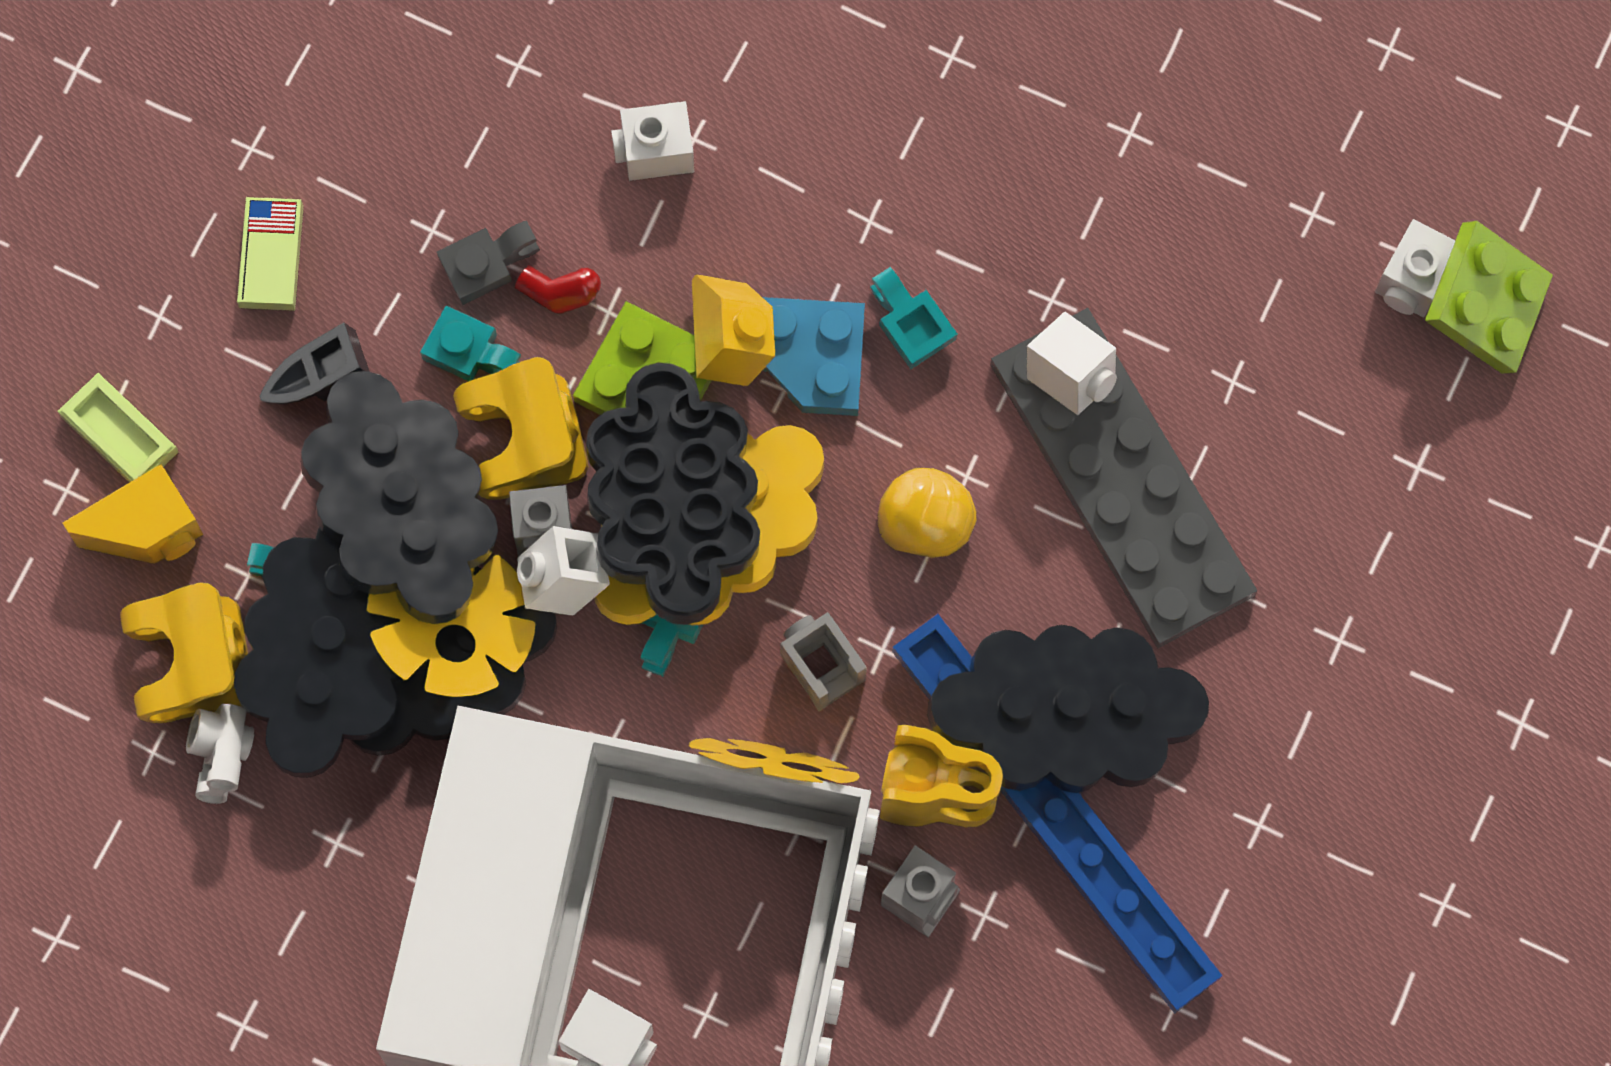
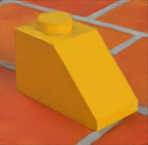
[692,274,775,386]
[63,464,203,564]

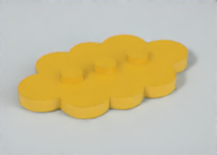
[594,425,824,626]

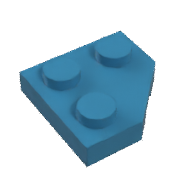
[762,297,865,416]

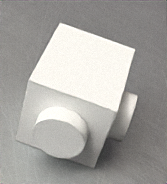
[611,101,694,181]
[1375,219,1455,318]
[1027,312,1117,415]
[517,526,610,616]
[558,989,657,1066]

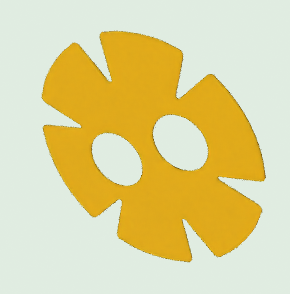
[367,555,535,697]
[689,738,859,783]

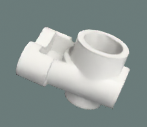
[186,704,254,804]

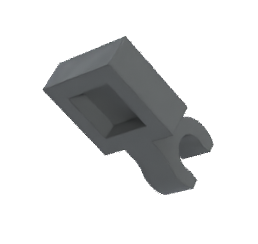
[436,221,540,305]

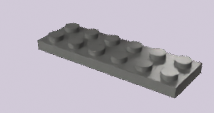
[990,308,1258,649]

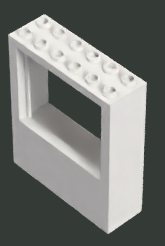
[376,706,880,1066]

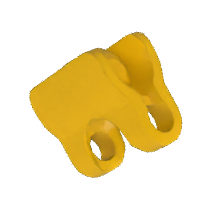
[453,357,589,500]
[120,582,248,723]
[880,725,1003,827]

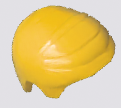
[878,468,977,558]

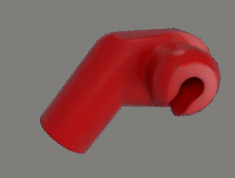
[515,265,601,314]

